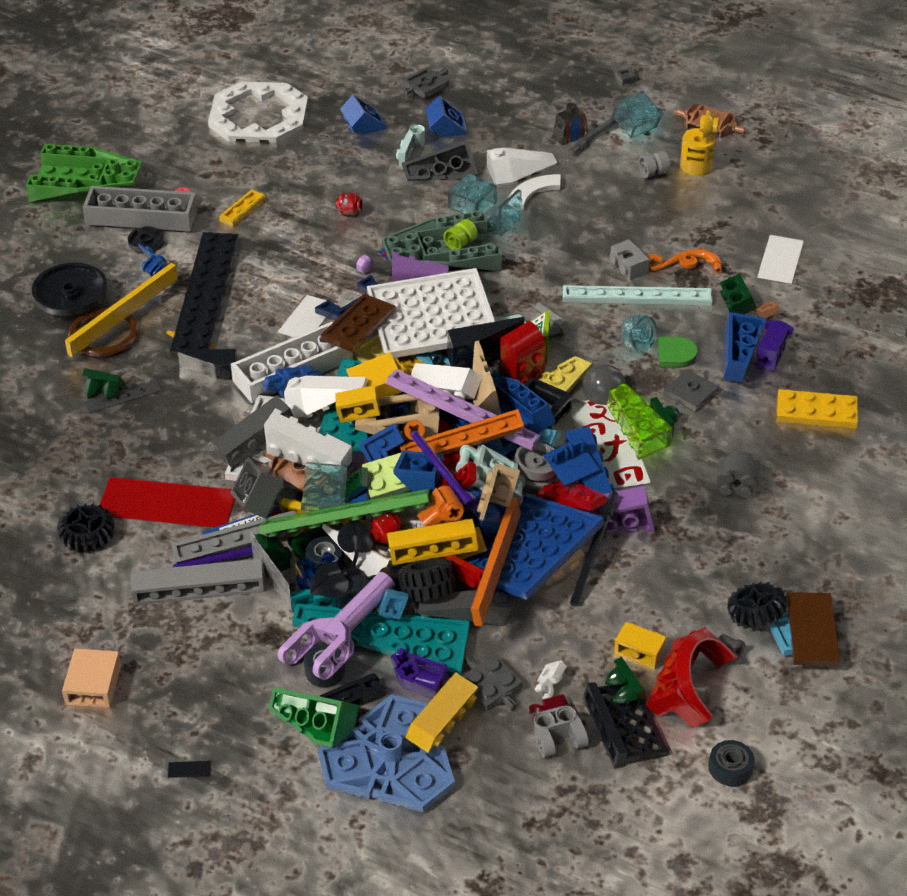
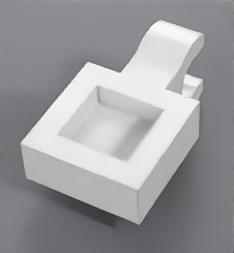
[535,660,567,699]

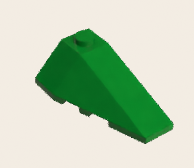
[268,687,359,748]

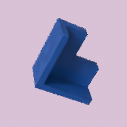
[358,424,405,462]

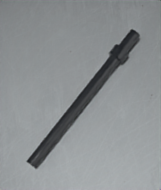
[570,491,618,607]

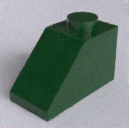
[255,534,292,572]

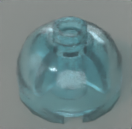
[620,314,657,353]

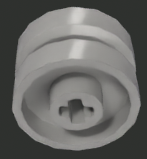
[514,442,557,494]

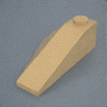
[469,341,501,415]

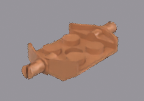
[674,104,746,138]
[264,450,338,498]

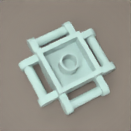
[456,444,526,505]

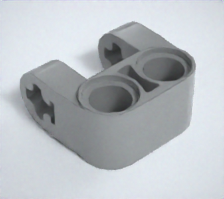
[533,706,588,758]

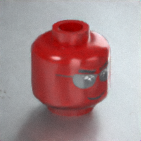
[336,192,363,216]

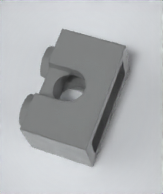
[609,239,649,280]

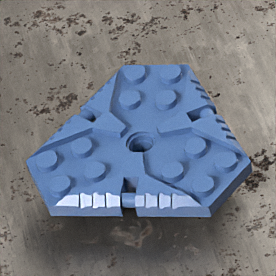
[318,695,455,812]

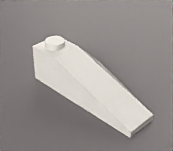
[322,523,402,577]

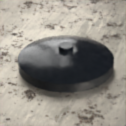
[32,263,108,316]

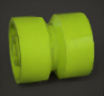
[444,219,478,250]

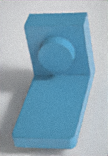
[377,589,408,619]

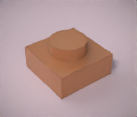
[755,301,780,319]

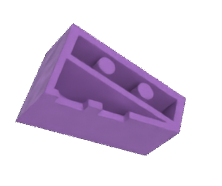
[392,251,449,282]

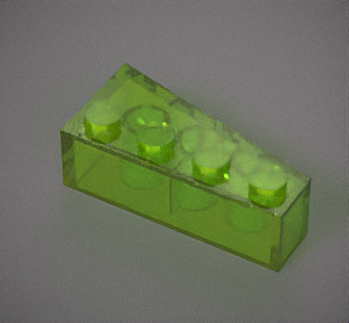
[607,382,673,460]

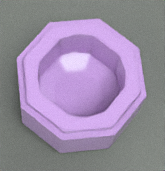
[356,255,374,274]

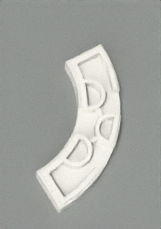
[506,174,561,210]

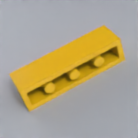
[387,519,478,565]
[405,672,478,753]

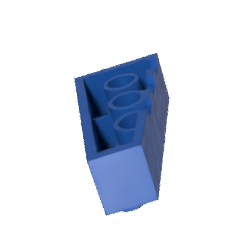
[723,312,767,382]

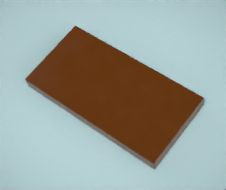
[321,294,396,353]
[786,592,840,666]

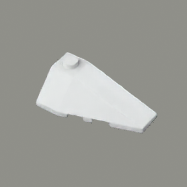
[487,148,558,187]
[284,376,368,421]

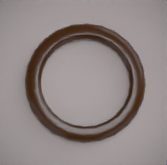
[68,308,140,357]

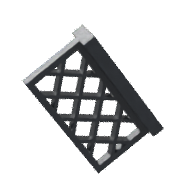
[583,682,669,769]

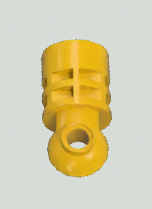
[680,110,719,176]

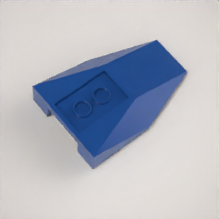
[450,368,555,456]

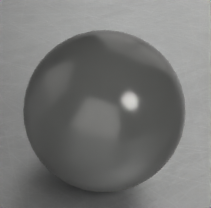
[582,364,626,405]

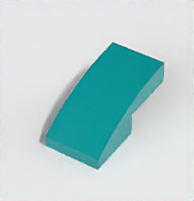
[290,589,337,612]

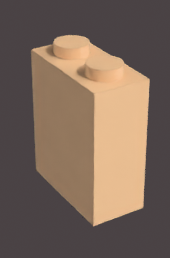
[62,649,121,708]

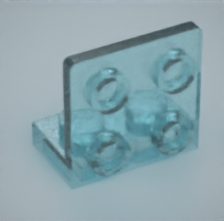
[487,189,522,236]
[301,462,348,511]

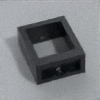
[524,377,573,430]

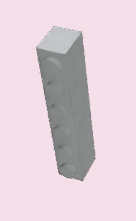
[131,559,264,605]

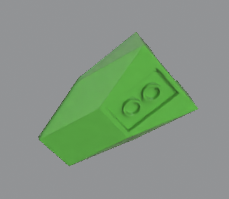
[26,144,142,202]

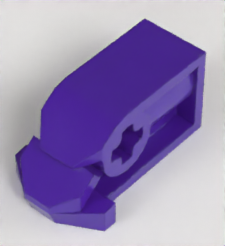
[756,320,794,371]
[391,648,449,699]

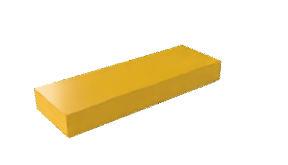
[219,189,266,227]

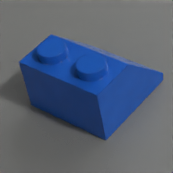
[340,95,388,135]
[425,95,468,137]
[393,450,444,495]

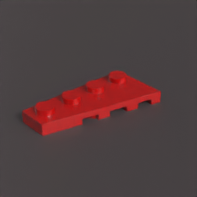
[535,480,607,511]

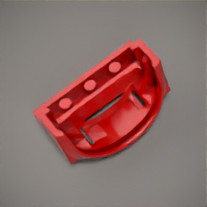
[646,627,738,728]

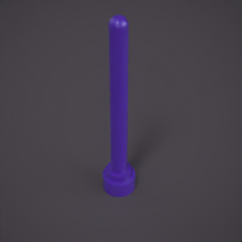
[411,431,477,510]
[172,546,253,567]

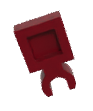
[529,694,569,723]

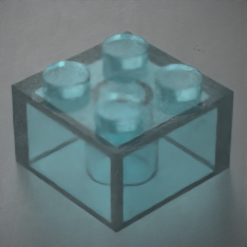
[612,91,662,138]
[448,174,497,214]

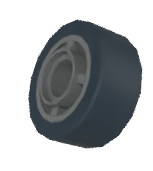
[708,740,755,786]

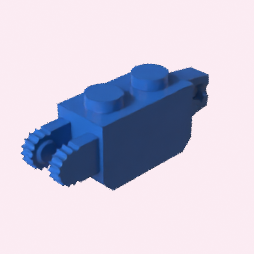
[263,366,324,399]

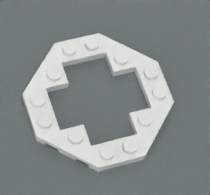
[208,82,308,143]

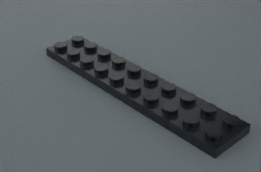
[170,232,239,357]

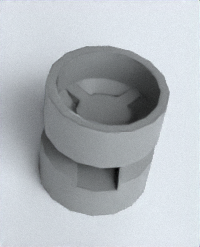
[639,151,670,178]

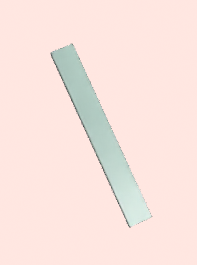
[563,285,712,305]

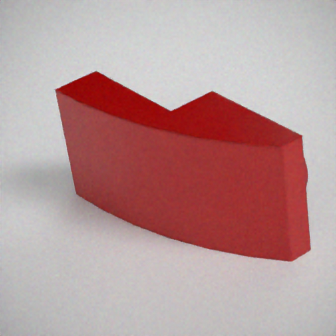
[438,461,476,494]

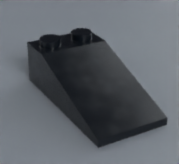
[447,316,525,369]

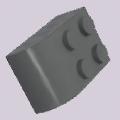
[230,456,284,518]

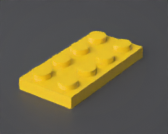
[776,389,858,429]

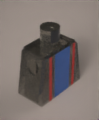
[552,103,588,146]

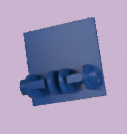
[138,244,168,276]
[543,438,600,487]

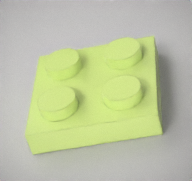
[362,453,410,500]

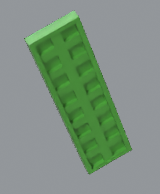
[258,488,431,536]

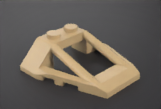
[355,394,439,443]

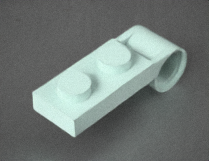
[396,125,425,167]

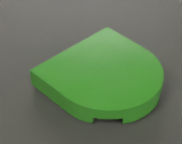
[657,336,697,367]

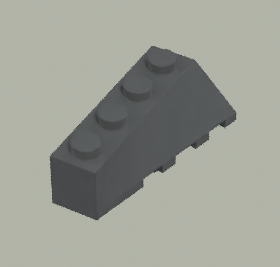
[212,395,294,468]

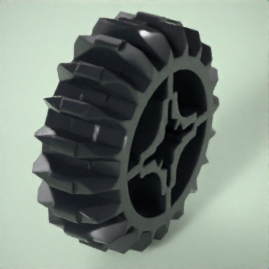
[57,502,115,553]
[727,581,787,630]

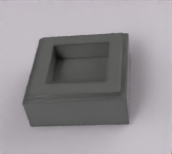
[615,68,637,85]

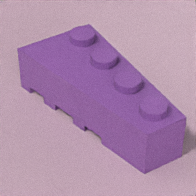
[572,486,655,533]

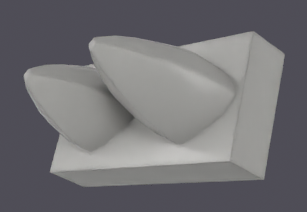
[531,302,569,337]

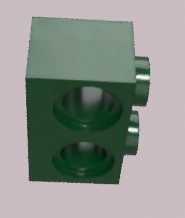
[719,273,757,315]

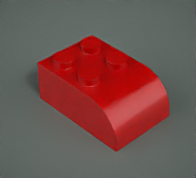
[500,321,545,384]

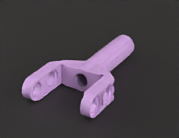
[278,572,395,680]

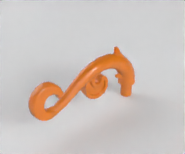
[646,248,722,273]

